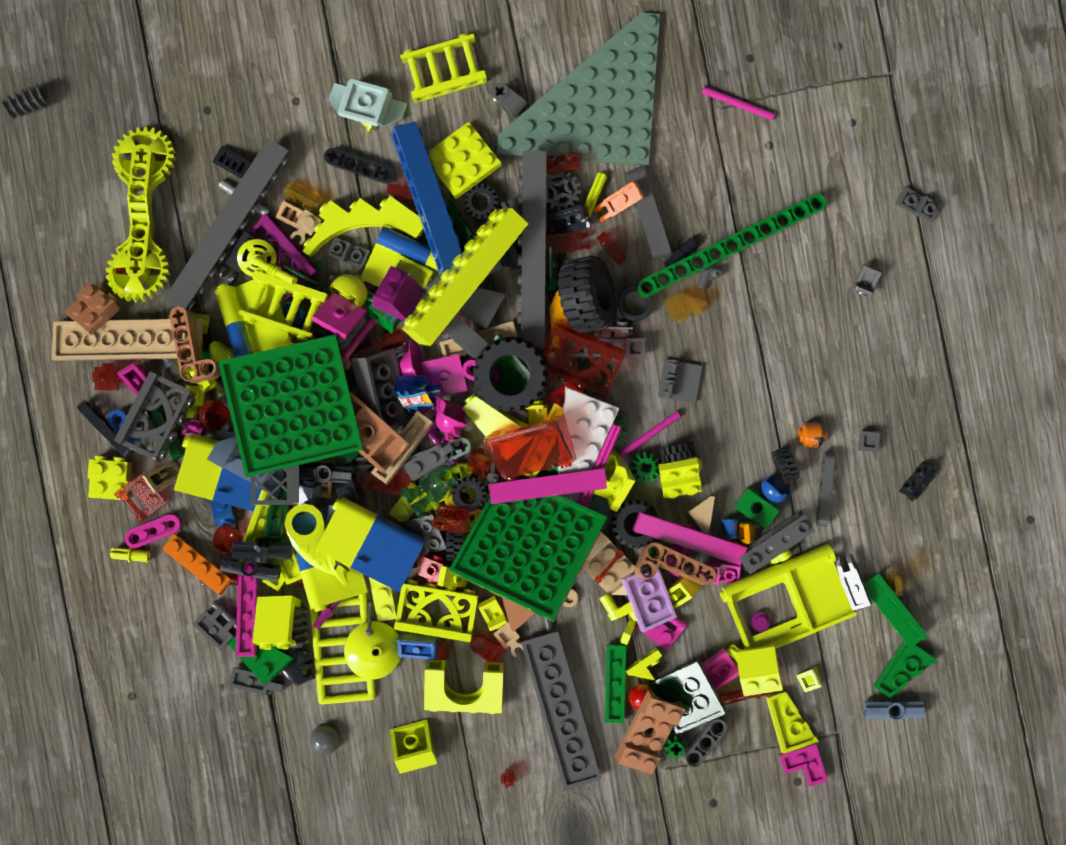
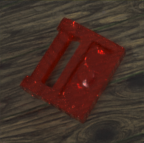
[114,472,167,523]

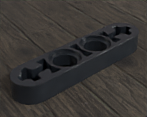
[324,148,396,185]
[76,400,136,460]

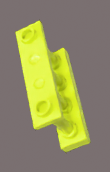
[400,33,487,104]
[239,270,329,342]

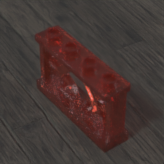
[542,322,626,397]

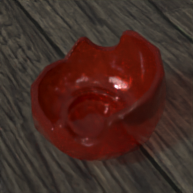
[199,399,229,430]
[212,525,243,556]

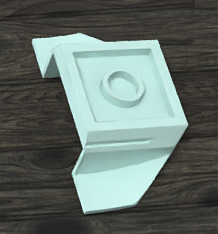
[329,79,407,127]

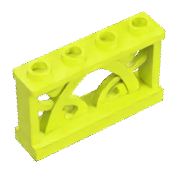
[394,579,479,642]

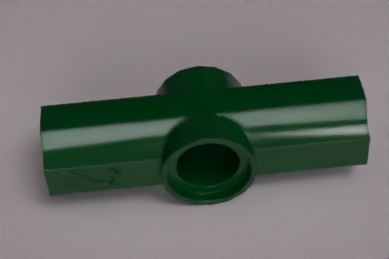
[146,404,185,461]

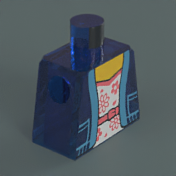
[394,375,443,414]

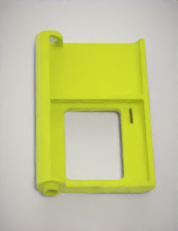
[720,544,857,649]

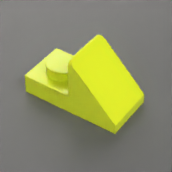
[625,647,662,680]

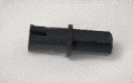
[664,237,698,267]

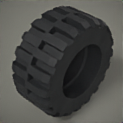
[558,255,617,333]
[473,336,549,412]

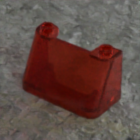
[484,414,577,482]

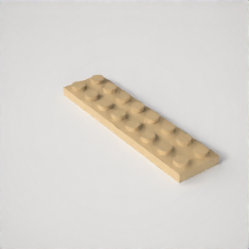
[52,319,203,361]

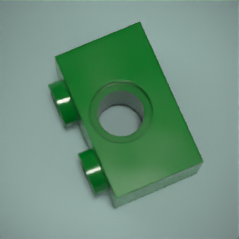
[732,488,779,530]

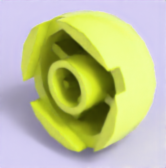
[328,274,368,308]

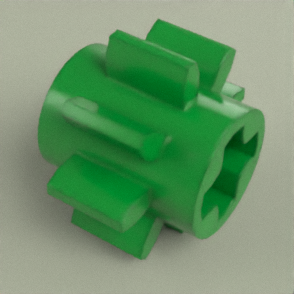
[663,735,688,761]

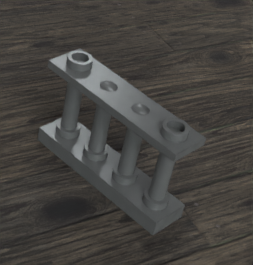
[739,513,816,574]

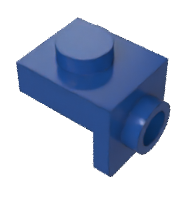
[211,500,238,528]

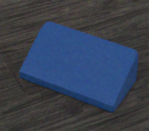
[397,633,438,660]

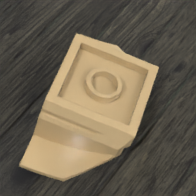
[583,532,635,595]

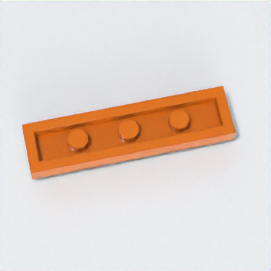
[163,534,233,595]

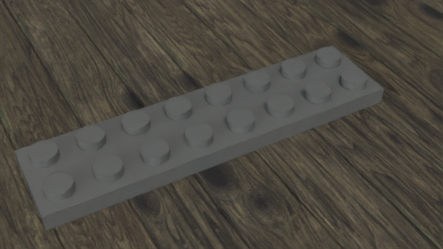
[521,630,601,790]

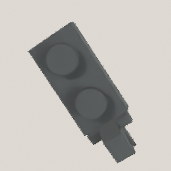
[403,443,456,481]
[229,667,285,695]

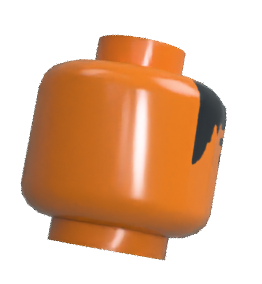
[797,423,827,448]

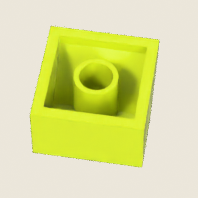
[736,645,783,696]
[390,719,437,774]

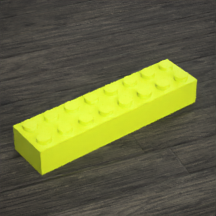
[402,208,528,346]

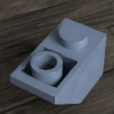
[285,475,322,507]

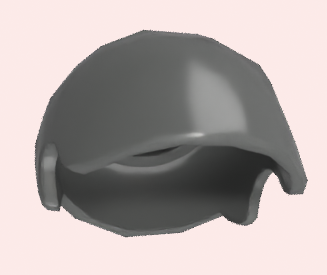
[309,725,340,755]

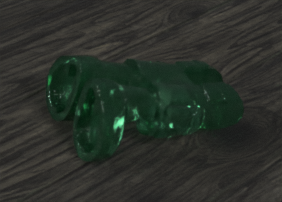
[399,465,459,519]

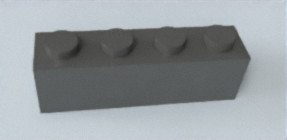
[351,348,410,429]

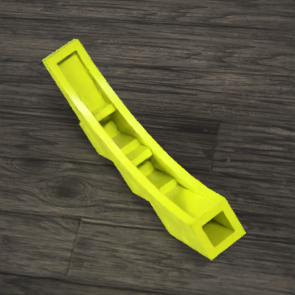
[303,196,424,258]

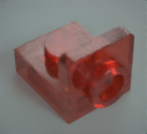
[468,448,491,479]

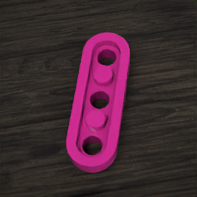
[125,514,182,548]

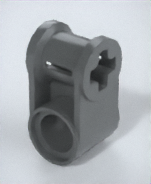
[491,83,527,119]

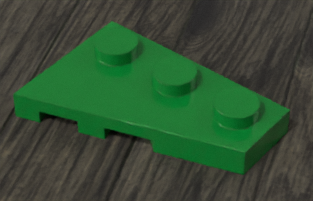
[228,636,294,686]
[872,641,938,698]

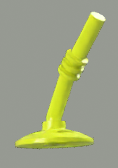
[237,239,297,285]

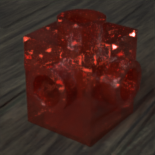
[92,363,122,391]

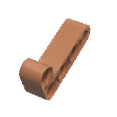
[170,306,221,383]
[635,543,717,585]

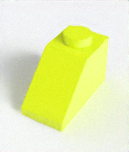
[667,572,703,609]

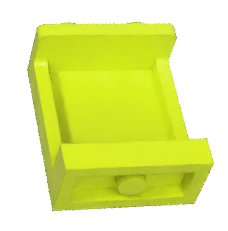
[253,595,301,650]

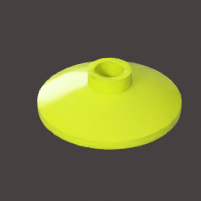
[209,341,235,363]

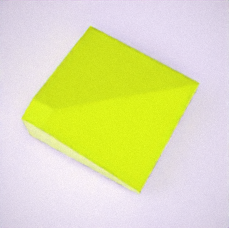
[796,665,822,692]

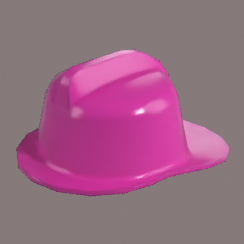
[399,338,426,384]

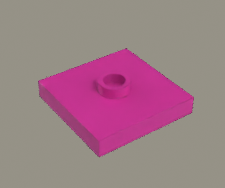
[312,292,366,339]
[421,353,468,399]

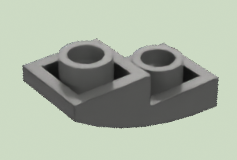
[895,187,941,222]
[327,237,372,270]

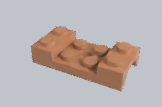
[350,392,410,473]
[615,691,686,774]

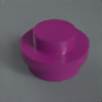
[751,612,770,632]

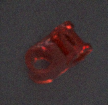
[432,505,471,534]
[470,634,507,662]

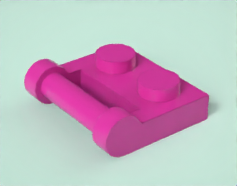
[636,617,688,651]

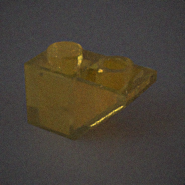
[662,292,708,324]

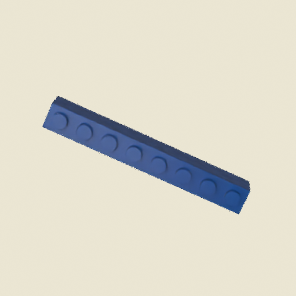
[391,122,463,275]

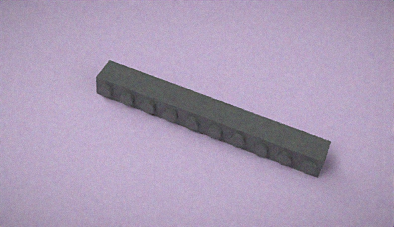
[164,137,290,311]
[517,151,546,347]

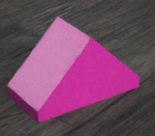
[117,363,148,396]

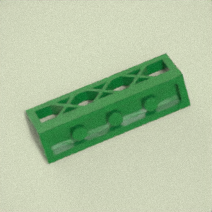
[864,574,928,649]

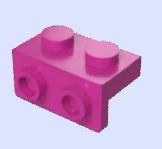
[702,648,739,691]

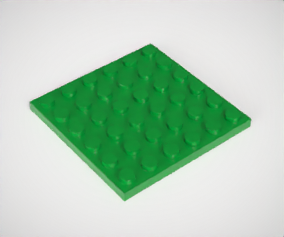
[218,335,363,478]
[449,470,608,622]

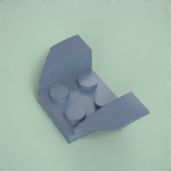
[207,436,285,497]

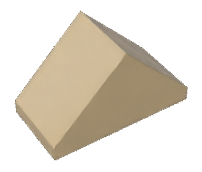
[143,460,180,493]
[687,496,715,534]

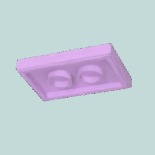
[621,566,677,633]

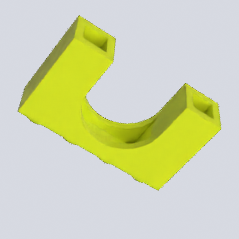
[424,660,504,714]

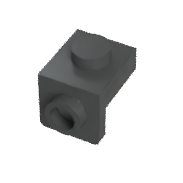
[854,264,882,296]

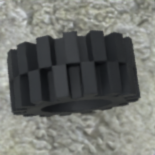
[464,184,499,221]
[659,441,696,464]
[771,446,800,484]
[451,477,486,512]
[446,526,463,561]

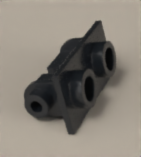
[899,462,937,502]

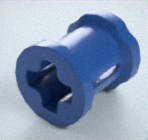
[722,519,740,539]

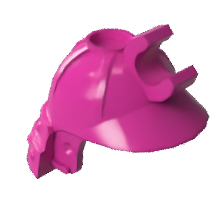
[436,397,470,442]

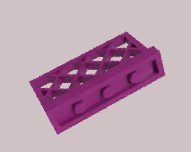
[235,213,321,302]

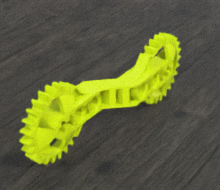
[105,127,176,303]

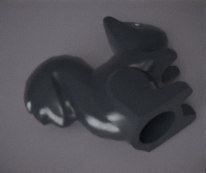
[278,648,315,686]

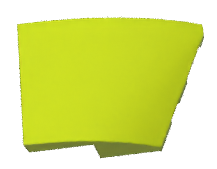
[594,449,635,511]

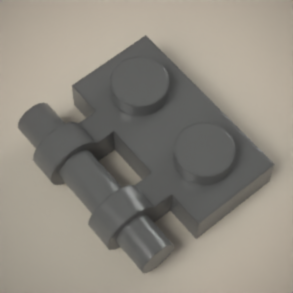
[192,600,237,651]

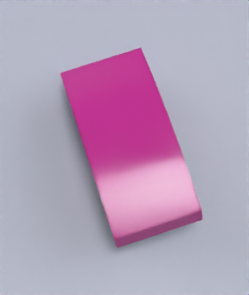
[700,562,741,585]

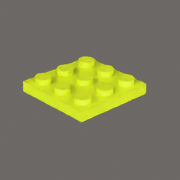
[428,122,502,199]

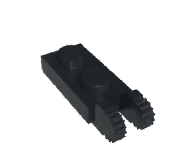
[218,231,261,285]

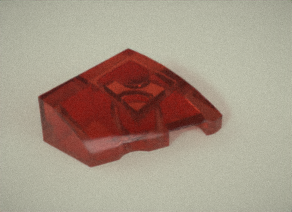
[361,469,413,496]

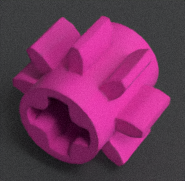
[182,419,206,436]

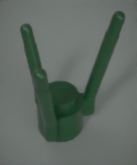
[545,246,565,291]
[283,264,324,294]

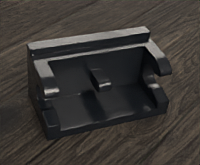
[546,205,592,236]

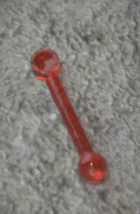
[595,550,624,583]

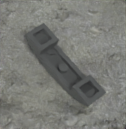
[568,337,645,358]

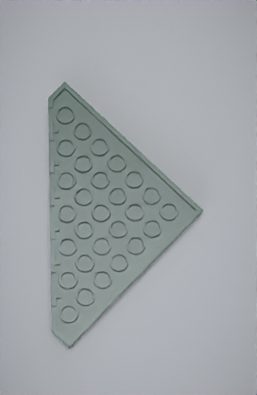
[497,13,660,166]

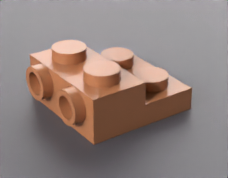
[65,282,120,336]

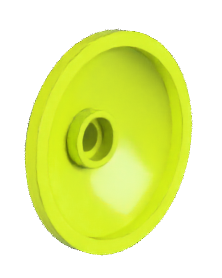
[344,621,401,679]

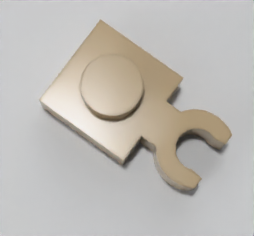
[290,209,321,245]
[493,621,523,657]

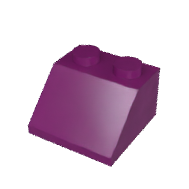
[373,266,425,321]

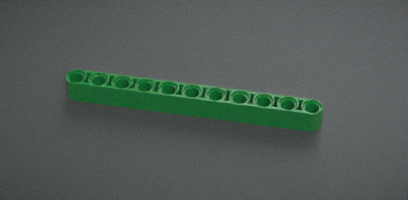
[637,194,826,298]

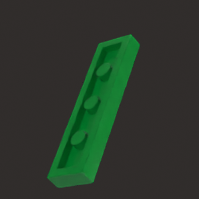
[604,644,626,723]

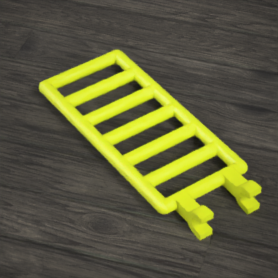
[310,593,376,705]

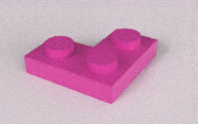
[778,743,828,787]

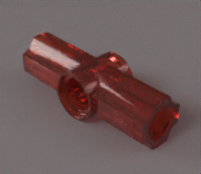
[349,329,406,363]

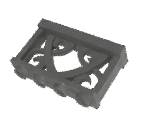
[114,371,196,463]

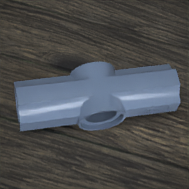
[863,699,925,720]

